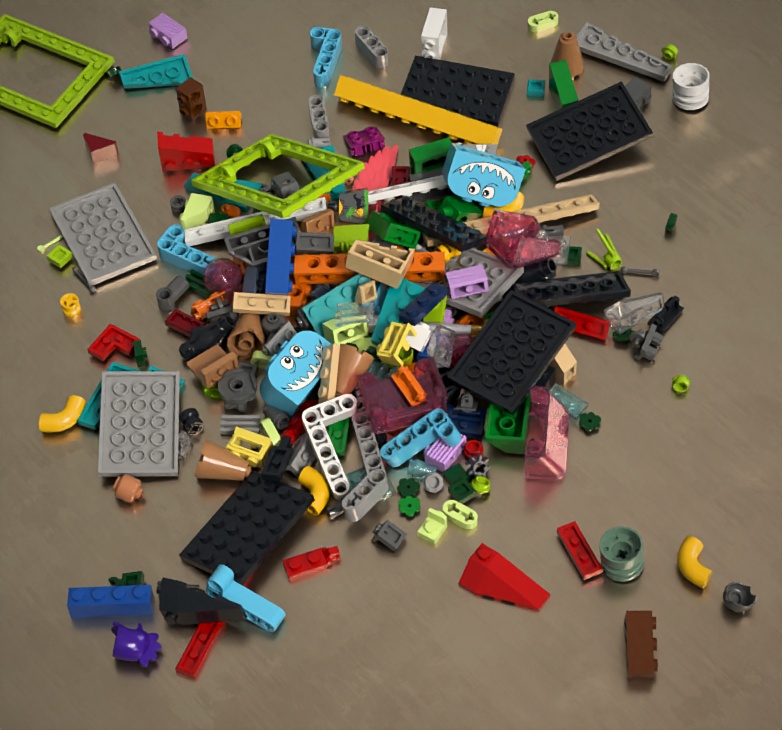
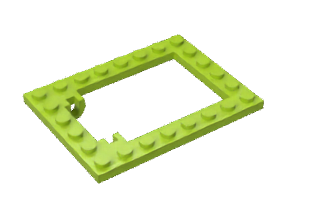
[0,14,115,128]
[191,134,365,218]

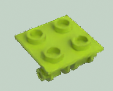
[333,224,369,254]

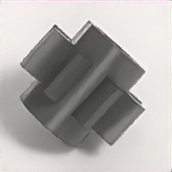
[465,453,491,478]

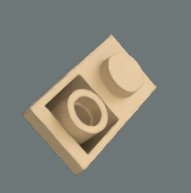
[549,344,577,385]

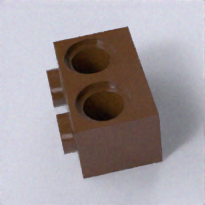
[176,77,207,121]

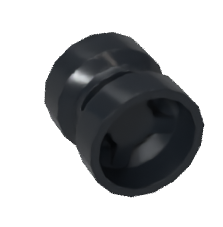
[179,408,204,435]

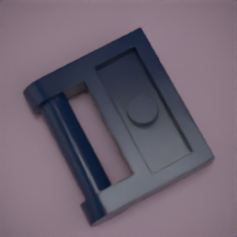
[447,404,487,439]

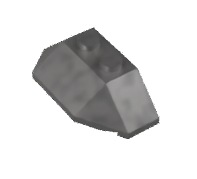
[224,217,301,268]

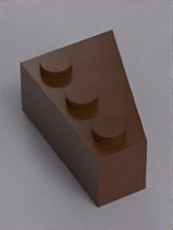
[624,611,658,678]

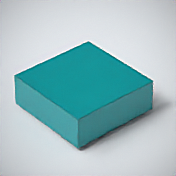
[527,79,545,97]

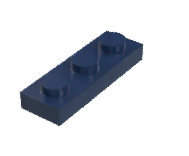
[399,283,449,326]

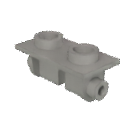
[261,321,297,357]

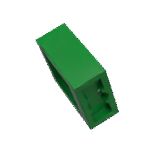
[409,137,452,175]
[367,210,421,249]

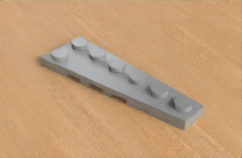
[576,22,672,82]

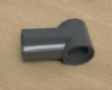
[156,275,189,312]

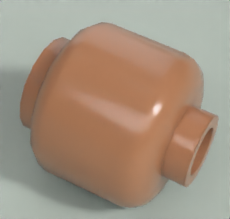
[112,474,144,503]

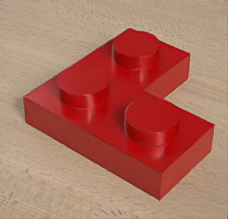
[87,324,140,361]

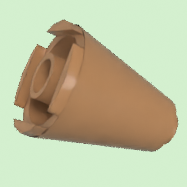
[550,32,584,79]
[227,313,265,359]
[335,344,374,398]
[195,440,252,481]

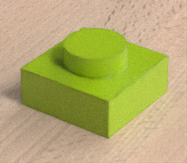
[46,245,73,268]

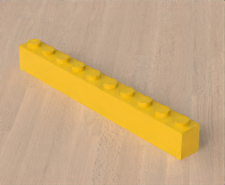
[334,75,502,145]

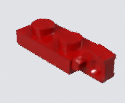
[281,400,319,445]
[282,546,341,580]

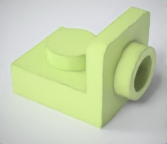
[417,508,447,545]

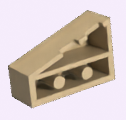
[345,240,415,289]

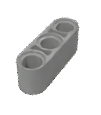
[355,26,389,69]
[308,95,330,138]

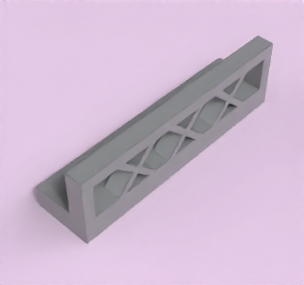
[285,410,333,478]

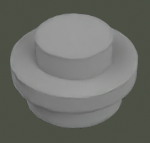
[423,473,443,493]

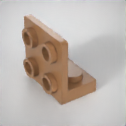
[187,344,239,389]

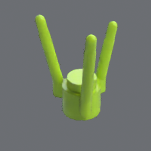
[586,229,622,270]

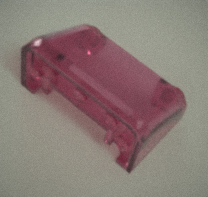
[485,209,561,269]
[357,357,447,434]
[525,386,570,480]

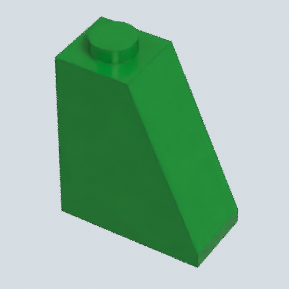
[549,60,579,110]

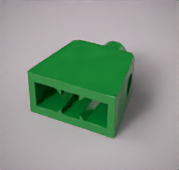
[438,194,483,222]

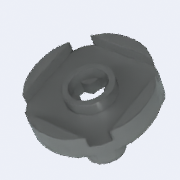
[218,369,257,406]

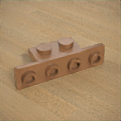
[295,208,355,249]

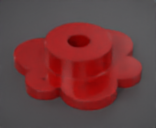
[516,155,535,168]

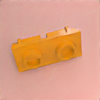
[205,111,242,129]

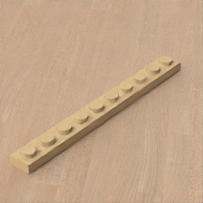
[422,194,599,247]

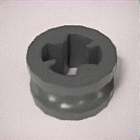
[170,195,186,213]

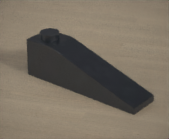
[159,577,247,625]

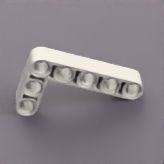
[302,394,357,501]

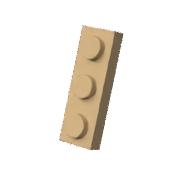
[233,292,291,316]
[318,343,340,404]

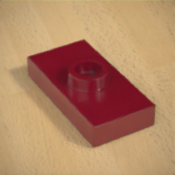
[391,166,410,200]
[165,309,206,338]

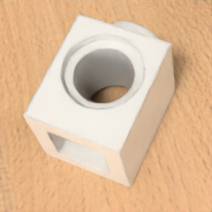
[405,321,433,353]

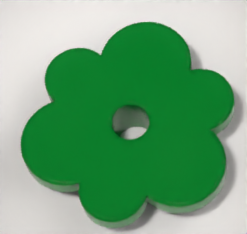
[398,495,420,517]

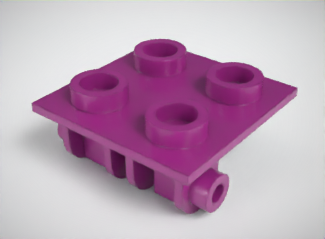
[343,127,385,157]

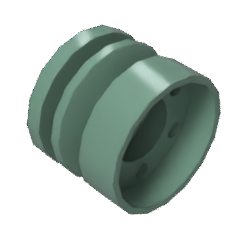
[599,526,644,582]

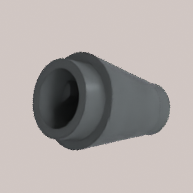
[263,404,290,430]

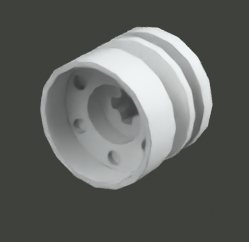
[673,63,709,110]

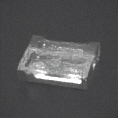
[335,300,375,327]

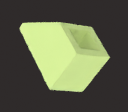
[179,193,214,229]

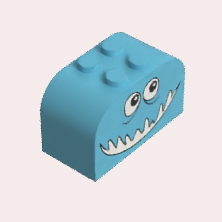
[443,143,526,207]
[259,331,331,418]

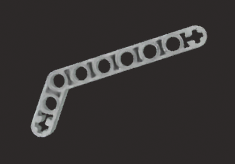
[342,384,389,522]

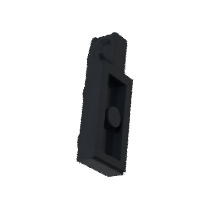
[261,436,293,482]

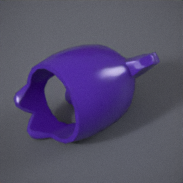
[111,622,162,667]

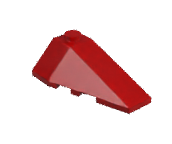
[458,543,550,611]

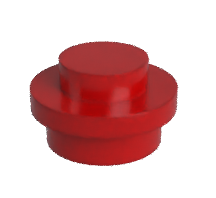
[464,440,483,458]

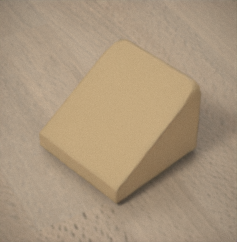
[355,280,377,304]

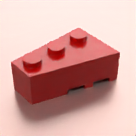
[157,132,215,171]

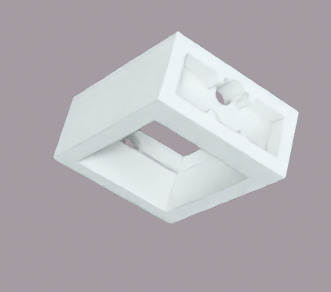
[421,8,447,60]

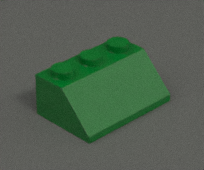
[485,393,532,454]

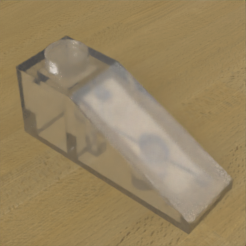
[604,292,666,334]
[427,324,455,368]

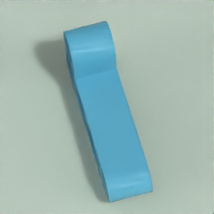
[310,27,342,88]
[157,225,221,281]
[380,408,461,468]
[206,564,286,633]

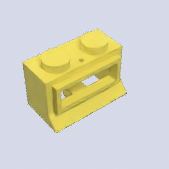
[376,322,417,366]
[226,426,272,469]

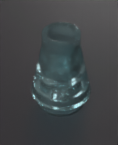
[407,458,437,477]

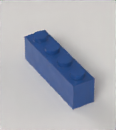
[265,219,297,296]
[67,585,154,618]

